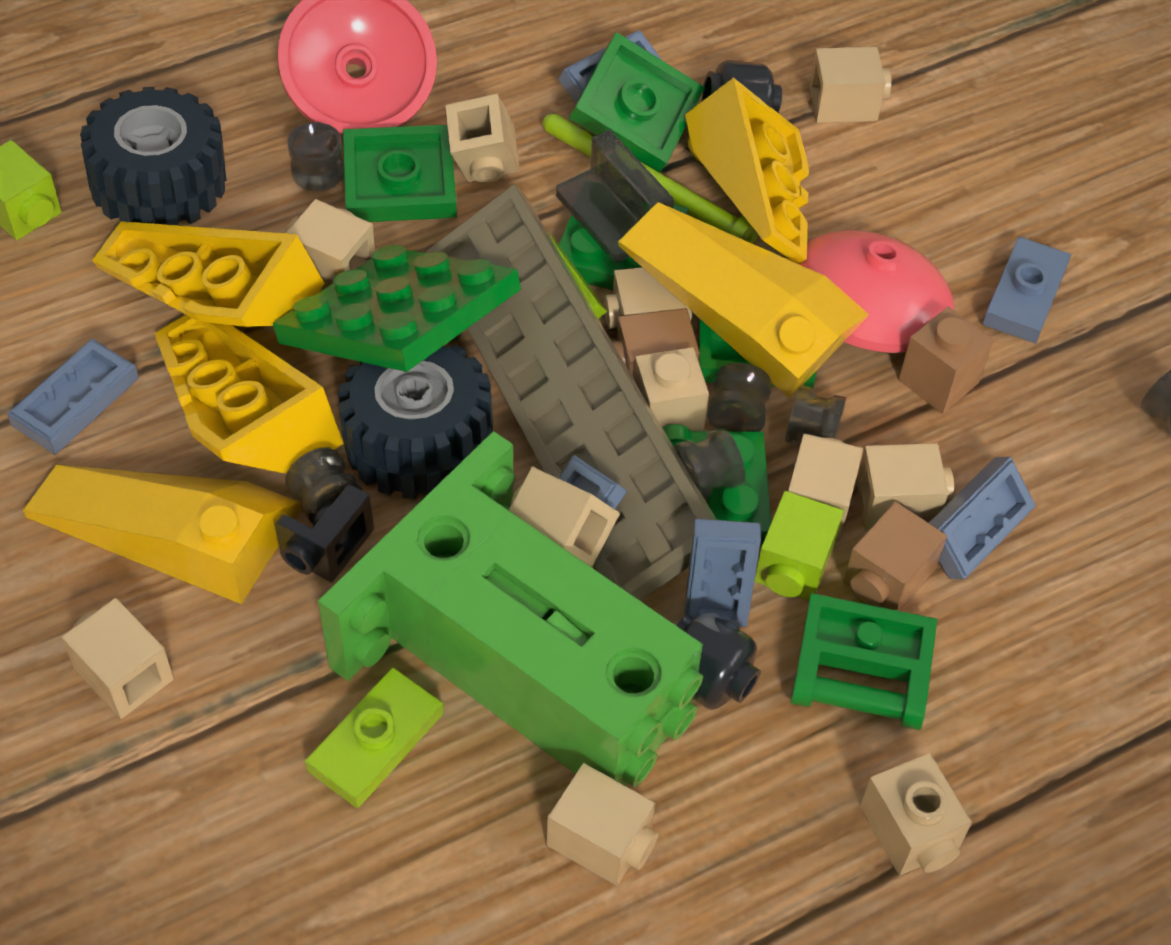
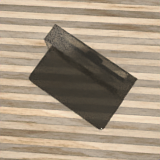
[556,130,674,262]

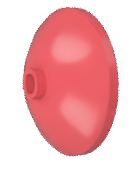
[278,0,437,136]
[800,230,954,353]

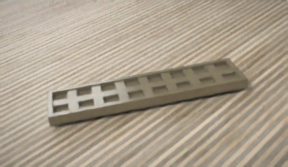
[426,184,716,601]

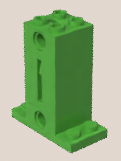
[318,431,703,787]

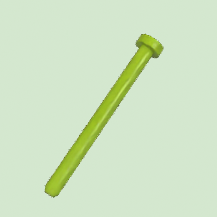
[542,114,758,244]

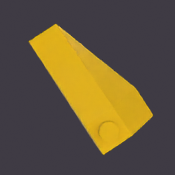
[685,78,809,264]
[618,202,869,399]
[92,221,325,327]
[154,315,344,475]
[23,465,302,605]

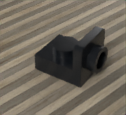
[274,484,374,583]

